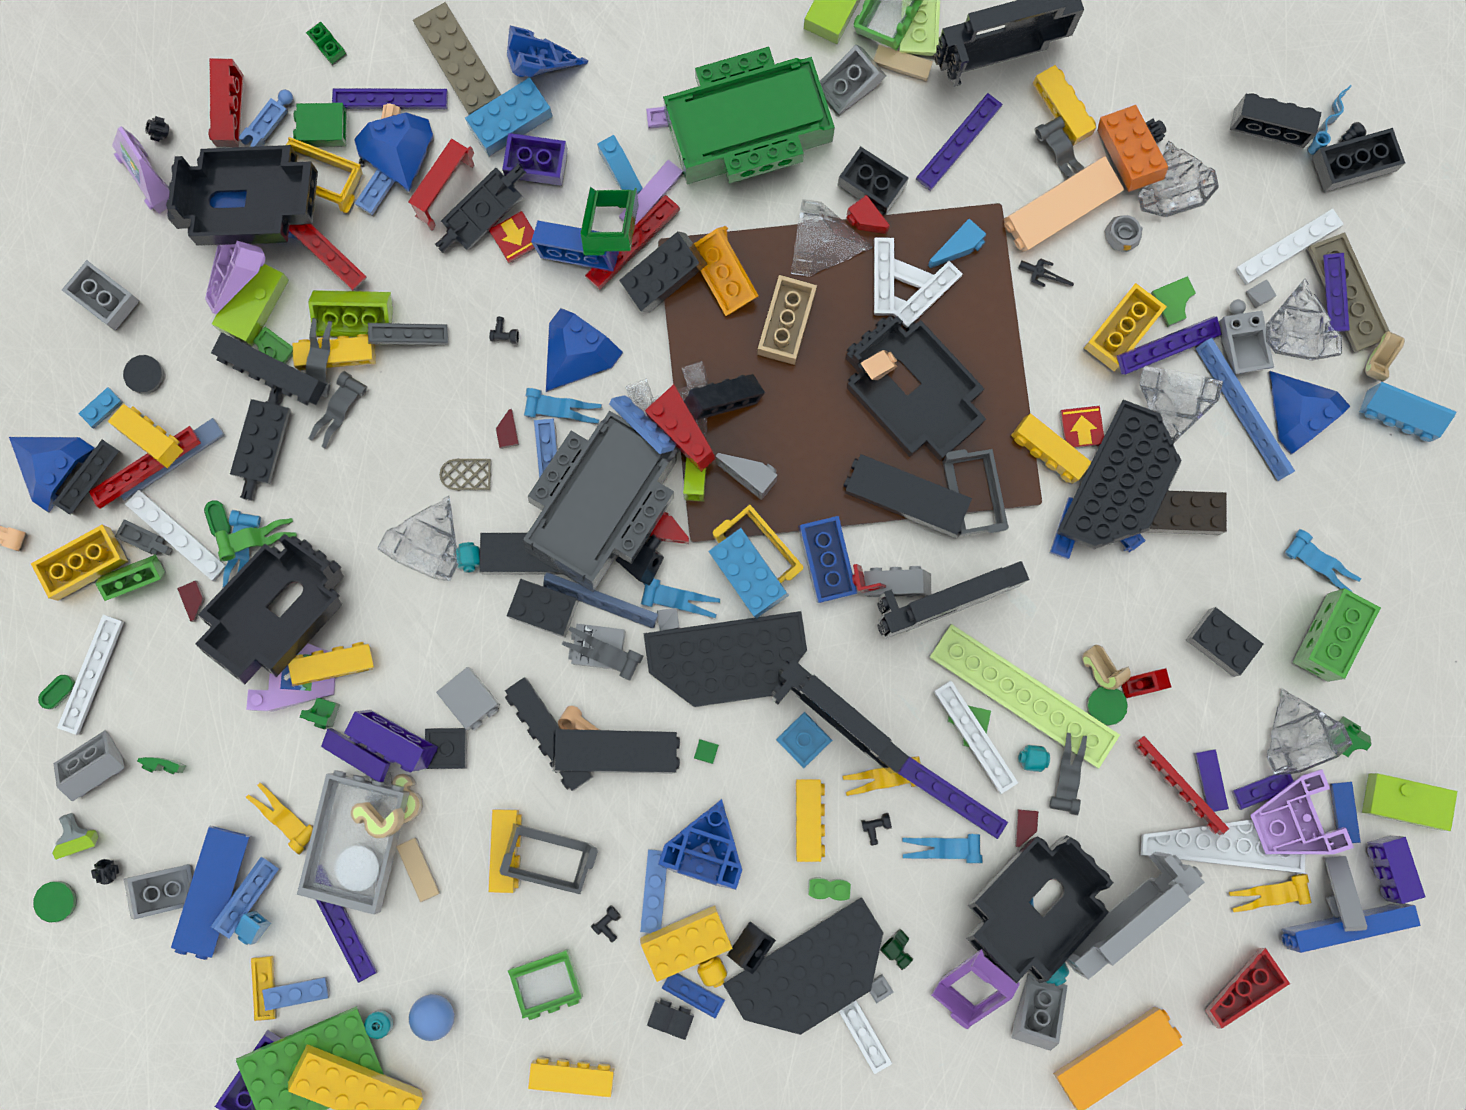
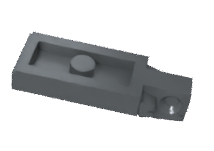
[115,519,172,556]

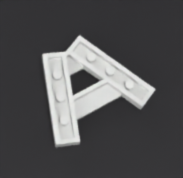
[874,238,963,328]

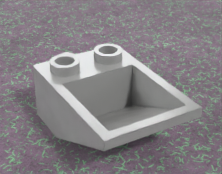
[1219,299,1274,374]

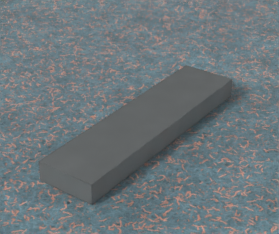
[368,323,448,345]

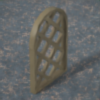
[439,458,491,491]

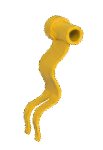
[842,756,921,796]
[246,783,313,855]
[1229,874,1312,912]

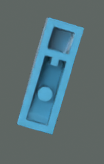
[597,135,643,194]
[928,219,986,268]

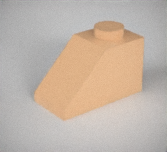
[861,350,897,380]

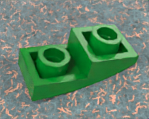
[306,21,346,65]
[137,757,186,775]

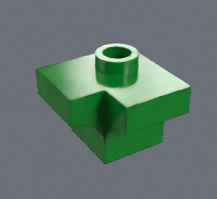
[299,697,340,729]
[1330,716,1372,757]

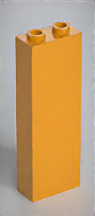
[1053,1006,1183,1110]

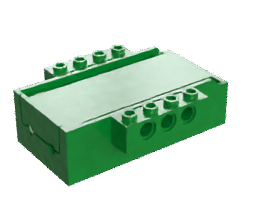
[663,46,835,185]

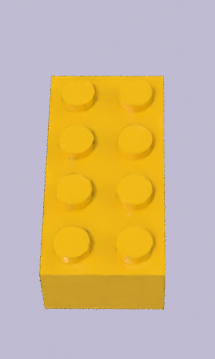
[1084,283,1167,372]
[31,524,129,601]
[640,905,733,982]

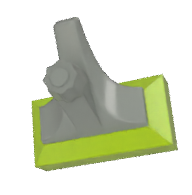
[52,813,99,860]

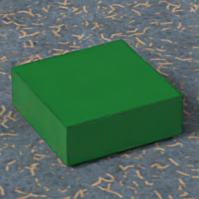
[694,739,719,764]

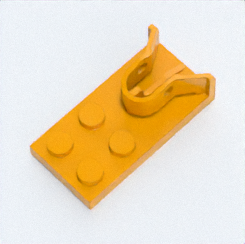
[694,226,759,316]

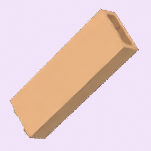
[1003,156,1124,252]

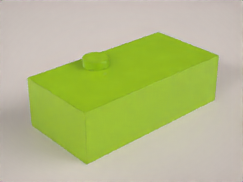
[803,0,860,44]
[212,264,289,347]
[1362,773,1458,831]

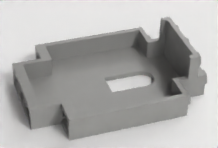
[1066,852,1205,980]

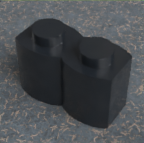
[647,998,694,1040]

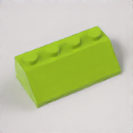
[308,290,393,337]

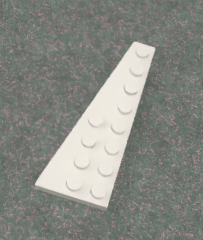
[1141,820,1305,873]

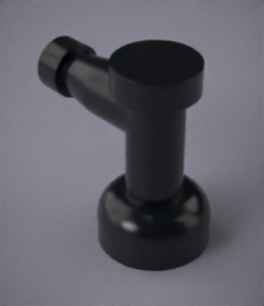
[489,316,519,345]
[861,813,892,846]
[591,905,621,943]

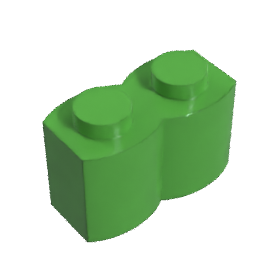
[808,877,851,901]

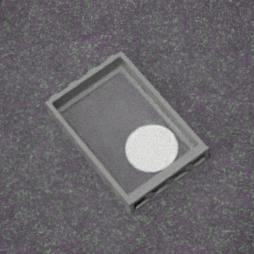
[297,770,410,915]

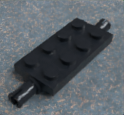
[435,163,527,253]
[230,386,291,501]

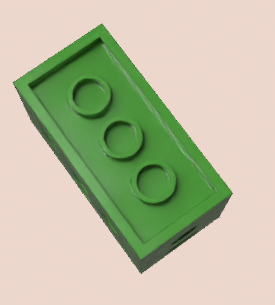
[1292,588,1381,682]

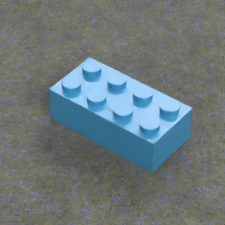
[465,77,553,157]
[708,528,789,618]

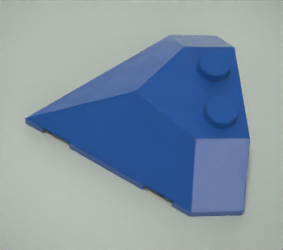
[507,25,588,77]
[354,112,433,192]
[546,308,623,392]
[1269,371,1350,455]
[9,437,95,513]
[658,799,742,890]

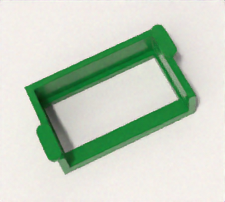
[580,187,639,256]

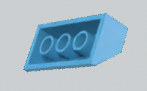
[1359,382,1457,442]

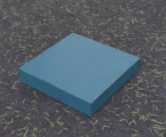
[776,712,833,768]

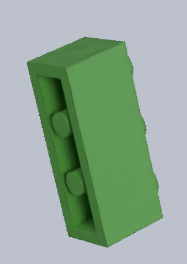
[95,554,165,601]

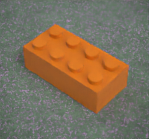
[1097,105,1168,192]

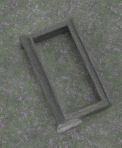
[942,449,1009,537]
[499,823,598,894]

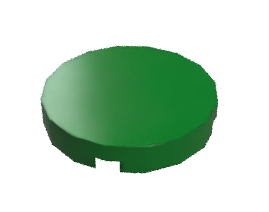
[1087,687,1128,726]
[33,881,76,923]

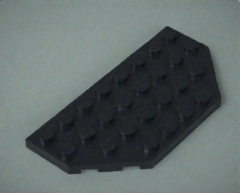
[1057,399,1182,549]
[643,611,807,707]
[723,897,883,1035]

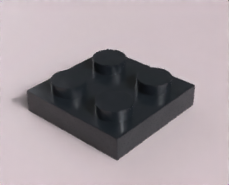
[425,728,467,769]

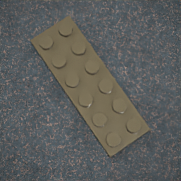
[413,2,501,115]
[1307,232,1390,353]

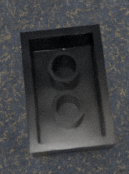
[838,146,909,215]
[507,578,579,638]
[1186,607,1264,677]

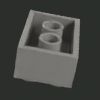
[62,260,139,331]

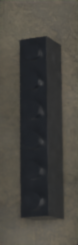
[211,332,327,406]
[505,677,593,791]

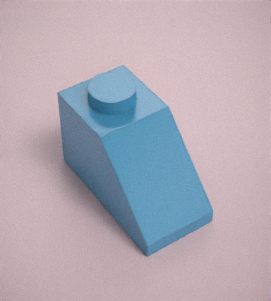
[235,911,271,945]

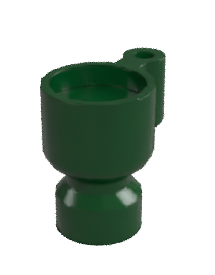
[880,929,913,970]

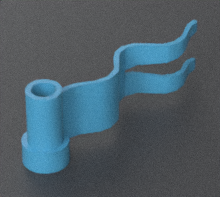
[1308,85,1352,155]
[524,388,602,424]
[222,510,261,587]
[1285,529,1361,592]
[641,579,720,618]
[902,834,983,863]

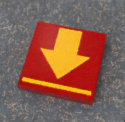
[489,211,535,263]
[1060,405,1104,448]

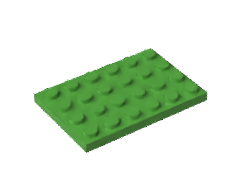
[236,1006,384,1110]

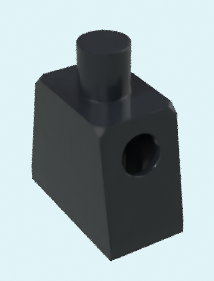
[615,534,664,585]

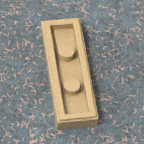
[874,45,933,81]
[396,838,440,902]

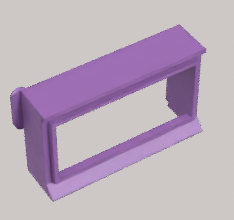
[931,949,1020,1029]

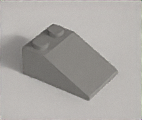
[820,45,887,114]
[716,453,778,500]
[124,864,192,919]
[1012,973,1068,1051]

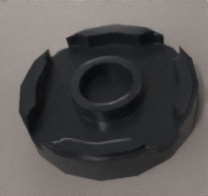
[123,355,164,394]

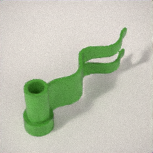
[215,518,297,561]

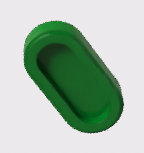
[204,500,232,537]
[38,675,75,709]

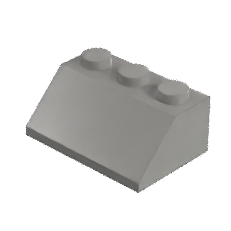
[53,730,124,801]

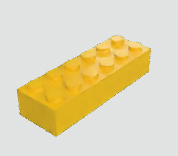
[288,1044,423,1110]

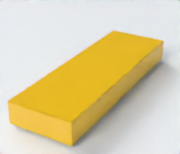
[251,956,277,1021]

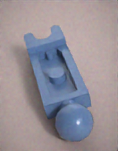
[239,89,293,147]

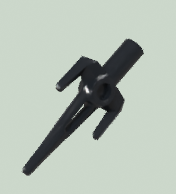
[1019,259,1074,287]

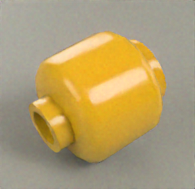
[697,957,727,988]

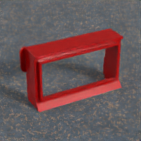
[408,138,475,231]

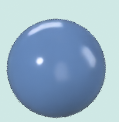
[409,994,455,1041]

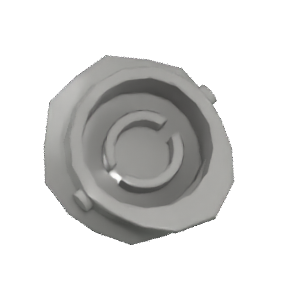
[1105,215,1143,252]

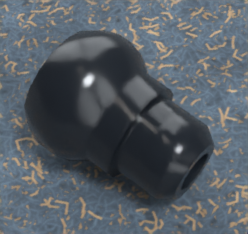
[1341,122,1367,142]

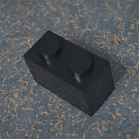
[727,921,776,974]

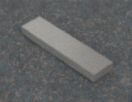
[1325,856,1367,931]

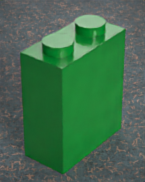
[293,103,347,147]

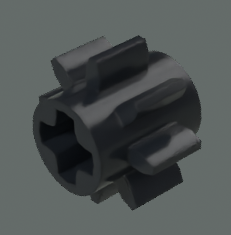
[145,116,169,142]
[1146,118,1167,144]
[91,859,119,885]

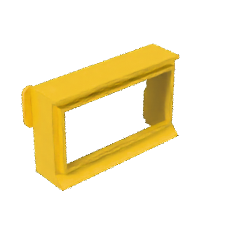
[286,137,363,213]
[713,505,803,583]

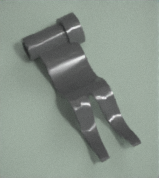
[1035,116,1084,178]
[306,318,332,397]
[308,371,367,449]
[562,626,644,681]
[1050,733,1087,816]

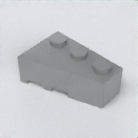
[864,566,931,597]

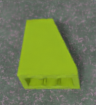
[683,458,706,501]

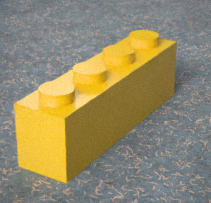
[1033,65,1096,146]
[292,334,376,371]
[108,403,184,468]
[1011,413,1091,484]
[288,642,374,687]
[796,779,825,862]
[488,809,522,893]
[528,1057,615,1097]

